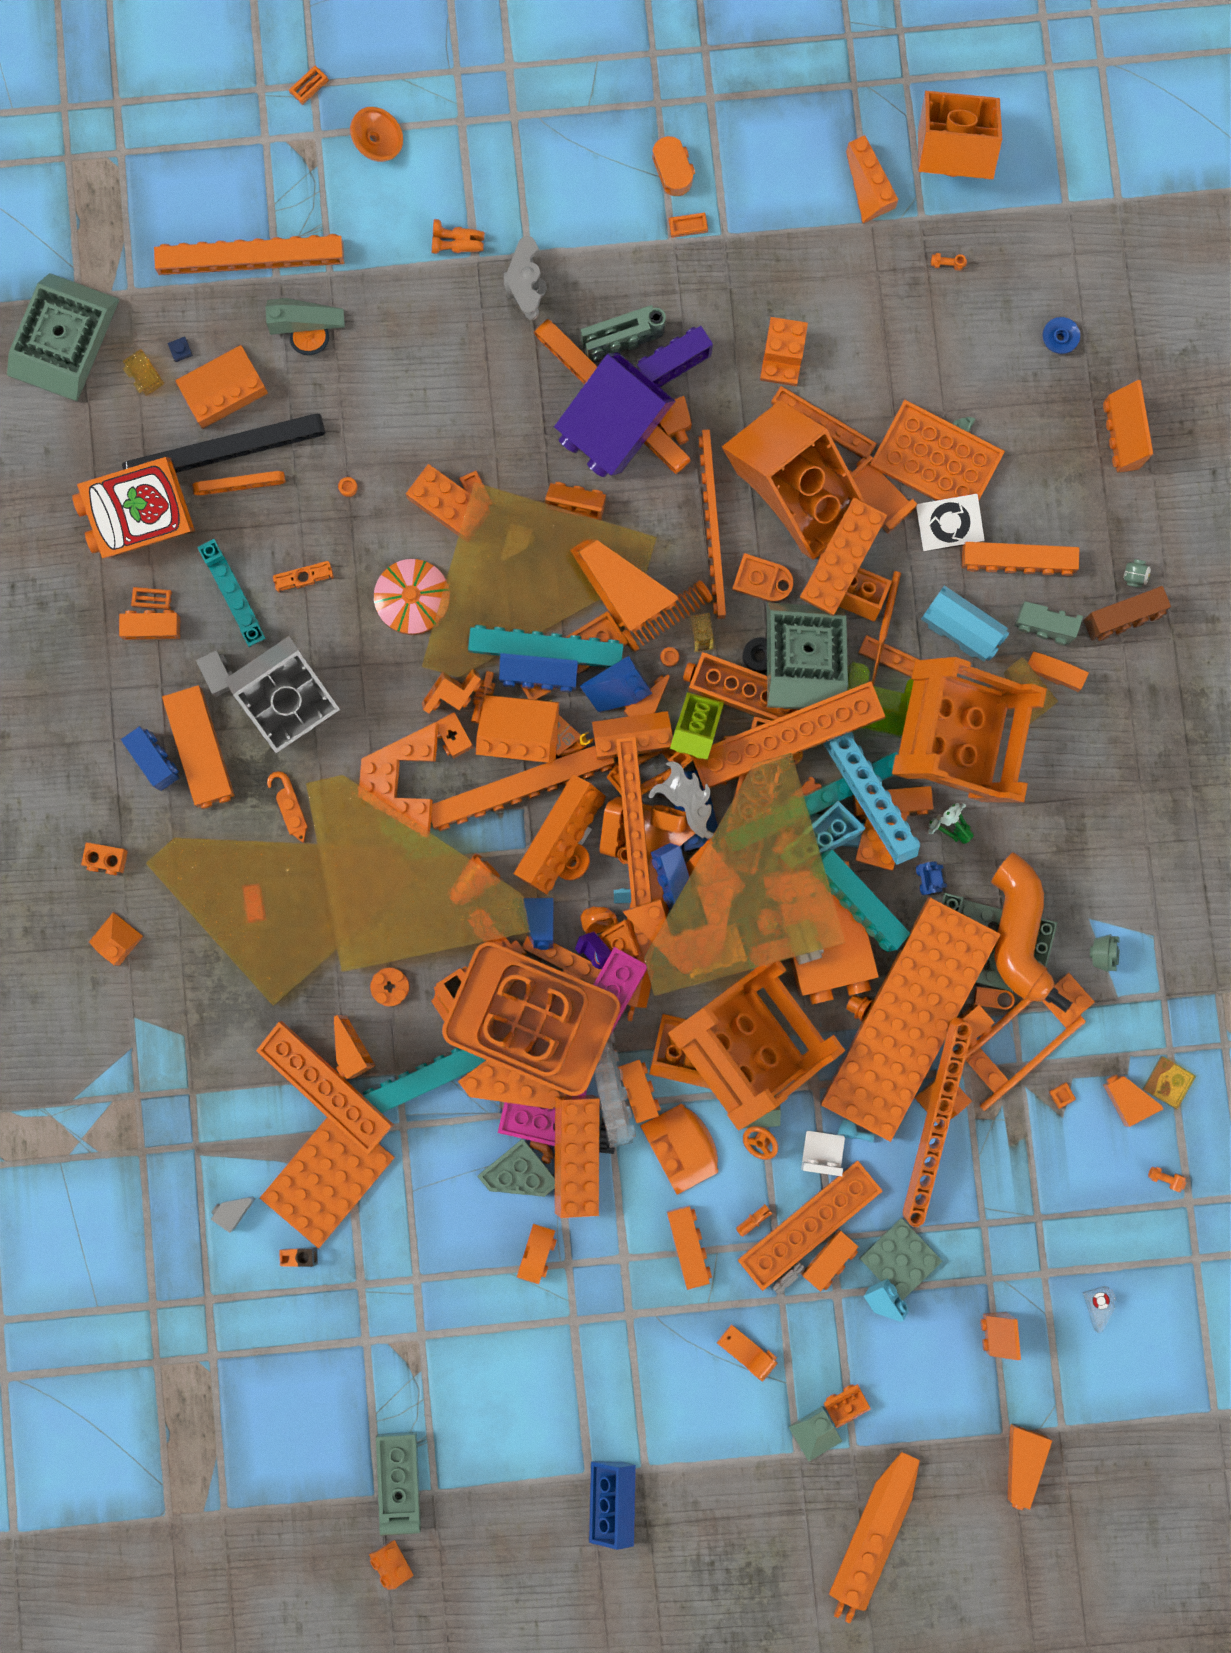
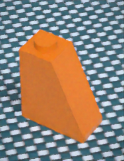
[1103,1074,1163,1127]

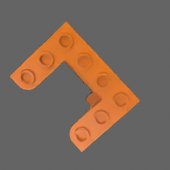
[570,539,679,632]

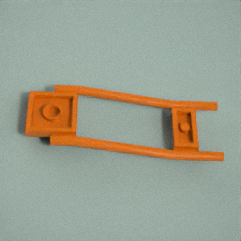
[948,973,1095,1111]

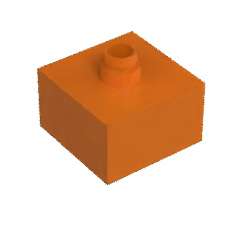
[918,90,1002,179]

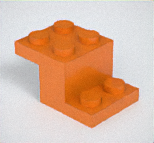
[760,317,808,386]
[422,668,482,714]

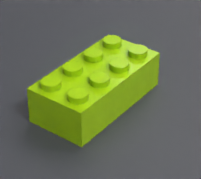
[670,692,724,760]

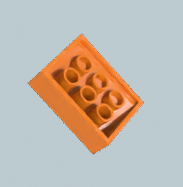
[175,345,268,429]
[1103,380,1153,473]
[476,695,559,763]
[649,1014,710,1089]
[334,1015,376,1079]

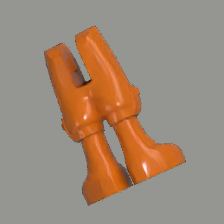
[432,219,485,254]

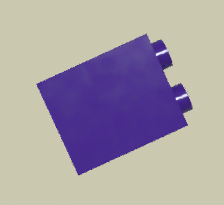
[554,353,675,477]

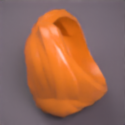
[580,906,618,934]

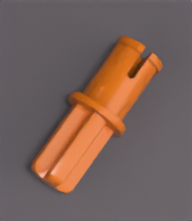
[736,1204,772,1237]

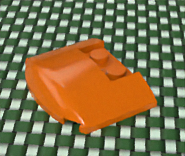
[640,1104,718,1195]

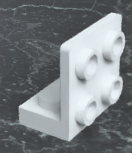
[801,1131,845,1176]

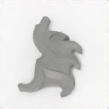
[649,761,716,841]

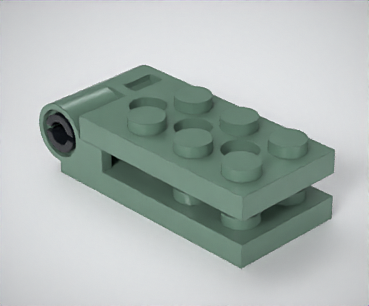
[580,305,666,362]

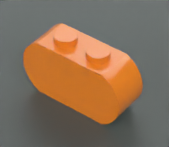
[652,136,695,196]

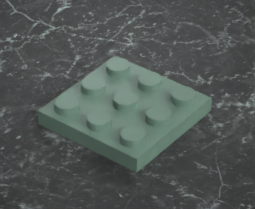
[859,1218,943,1300]

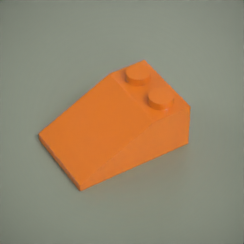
[980,1312,1021,1360]

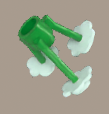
[928,803,974,844]

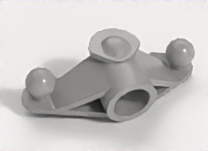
[504,236,547,320]

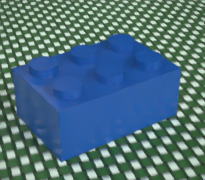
[120,726,180,791]

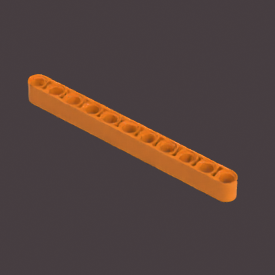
[534,319,691,474]
[902,1017,972,1227]

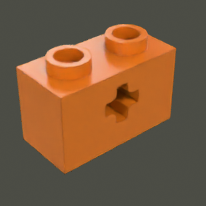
[435,712,474,758]

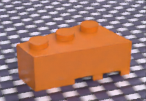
[618,1059,661,1123]

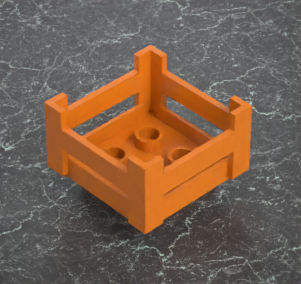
[892,657,1047,803]
[668,955,845,1131]

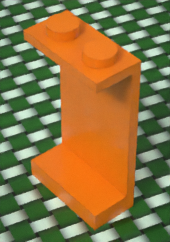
[849,455,917,534]

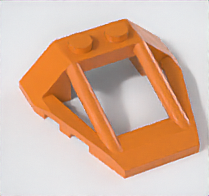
[607,749,693,795]

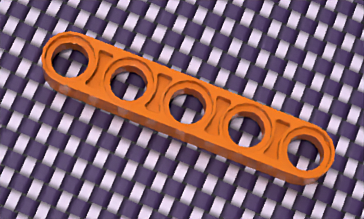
[192,471,285,495]

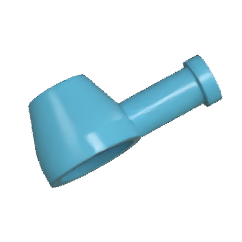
[837,1120,875,1143]

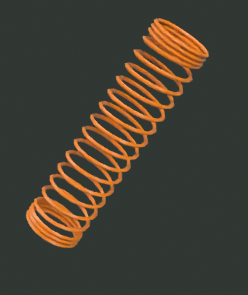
[622,580,713,652]

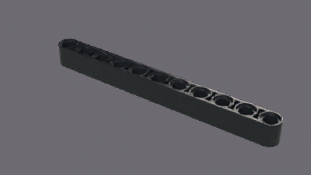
[122,414,326,473]

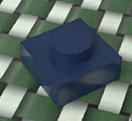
[168,337,193,362]

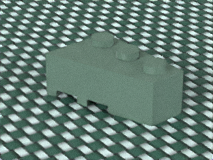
[1014,601,1083,646]

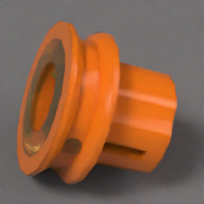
[846,994,874,1022]

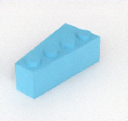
[780,801,865,871]

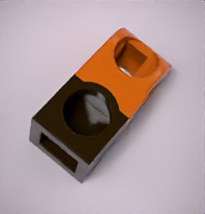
[279,1247,318,1267]

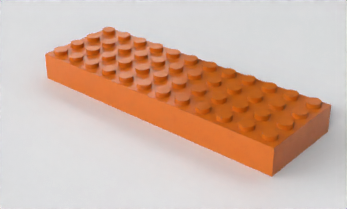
[820,896,1001,1142]

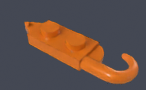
[267,771,308,843]

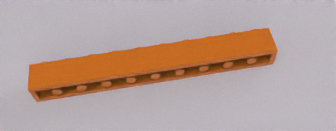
[154,234,345,275]
[431,746,615,831]

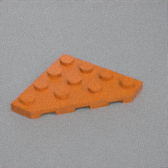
[458,1060,567,1109]

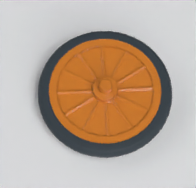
[290,329,329,355]

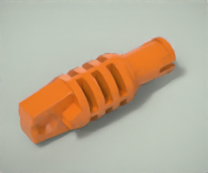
[471,671,496,724]

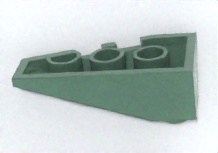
[265,298,345,335]

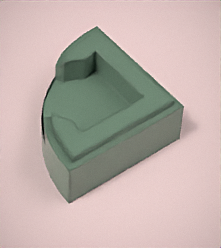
[952,417,975,432]

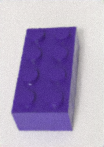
[637,326,713,387]

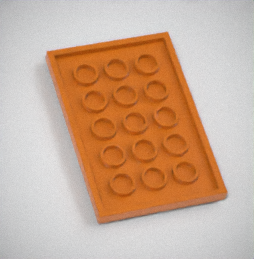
[869,399,1005,501]
[260,1117,395,1249]

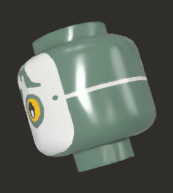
[1124,559,1151,588]

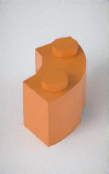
[517,1224,557,1284]

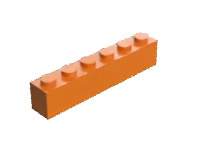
[962,542,1079,576]

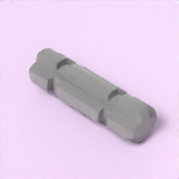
[773,1262,806,1295]

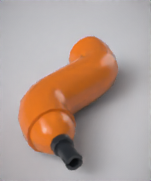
[991,852,1073,1013]

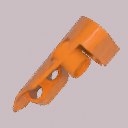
[600,796,695,864]

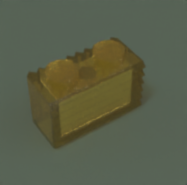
[123,349,165,396]

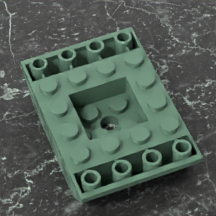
[7,273,119,402]
[767,602,848,709]

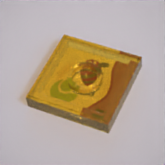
[1142,1056,1196,1110]

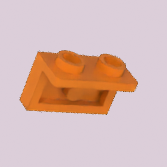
[823,1384,871,1428]
[369,1540,414,1590]

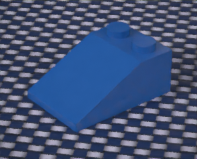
[580,656,652,712]

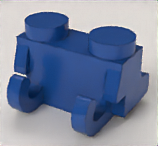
[916,861,947,895]

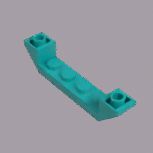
[197,539,266,648]

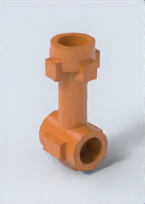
[931,253,967,271]
[1148,1166,1187,1192]

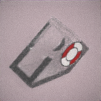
[1083,1286,1116,1333]

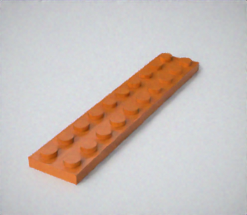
[691,681,886,789]

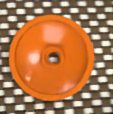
[350,107,403,162]

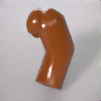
[530,1141,554,1164]

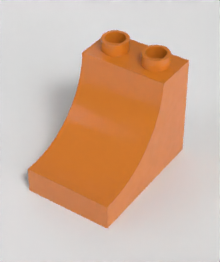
[722,400,866,560]

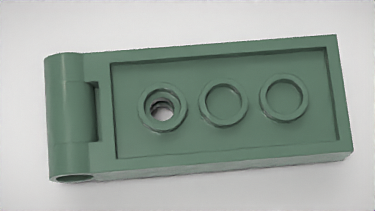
[376,1432,421,1536]

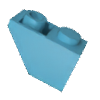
[864,1279,909,1322]

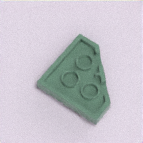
[477,1139,555,1197]

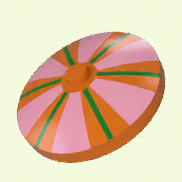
[374,559,450,635]

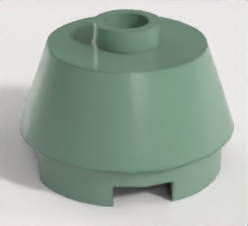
[1090,934,1120,973]

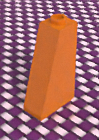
[1007,1424,1052,1510]

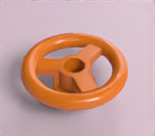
[743,1126,778,1160]

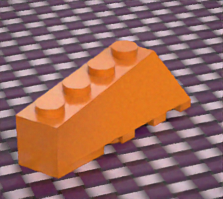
[846,135,899,224]

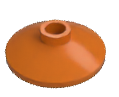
[559,844,590,880]

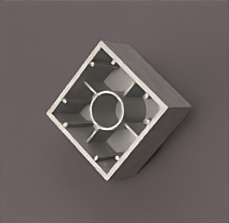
[225,636,340,753]

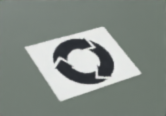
[916,494,985,551]

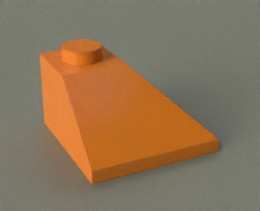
[89,912,143,966]

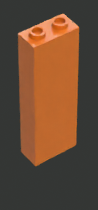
[162,685,235,809]

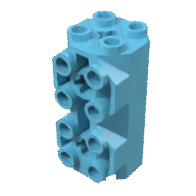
[921,585,1009,662]

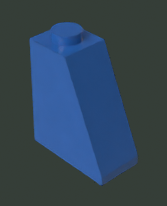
[515,898,554,950]

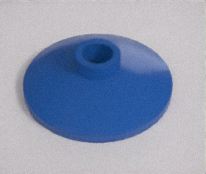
[1042,317,1080,354]

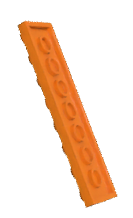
[256,1021,394,1155]
[737,1160,883,1291]

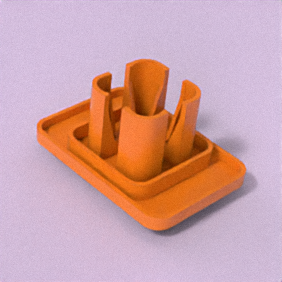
[442,942,621,1096]

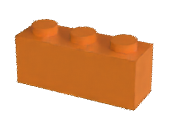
[119,610,180,640]
[801,1230,859,1292]

